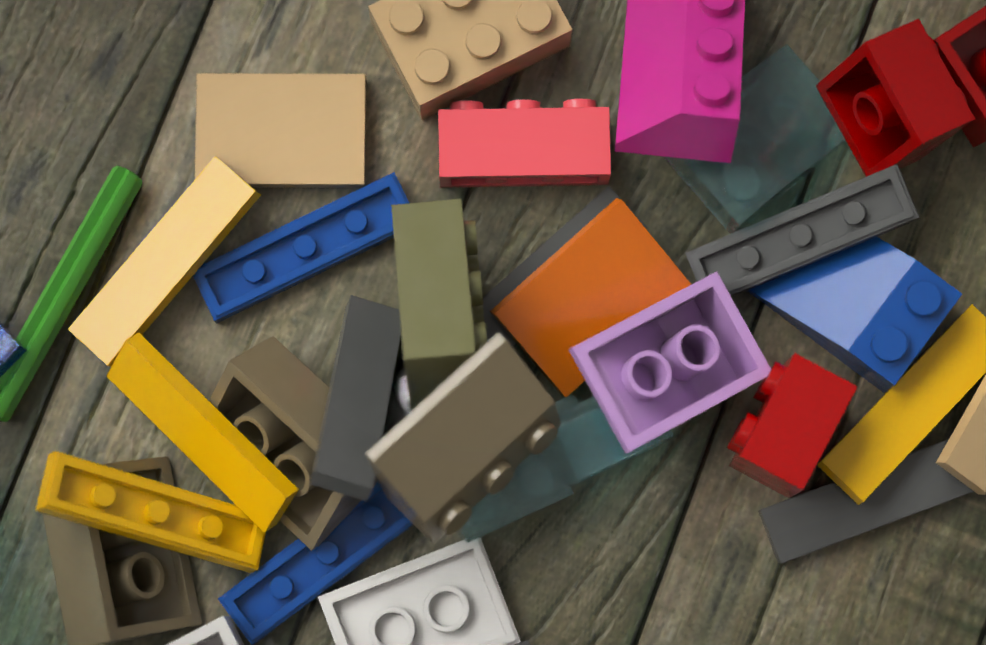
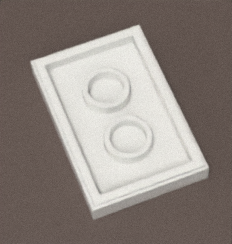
[318,534,521,645]

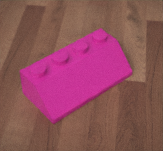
[615,0,745,163]

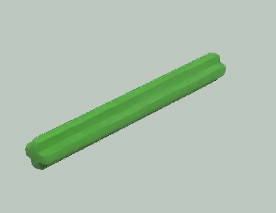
[0,166,142,422]

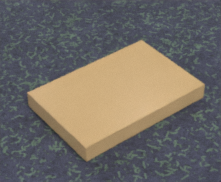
[195,73,366,188]

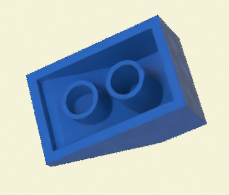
[748,237,962,393]

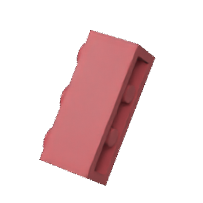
[438,99,611,188]

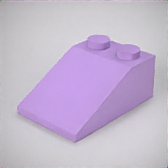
[569,271,771,454]

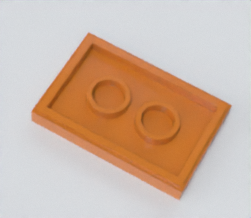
[490,198,692,398]

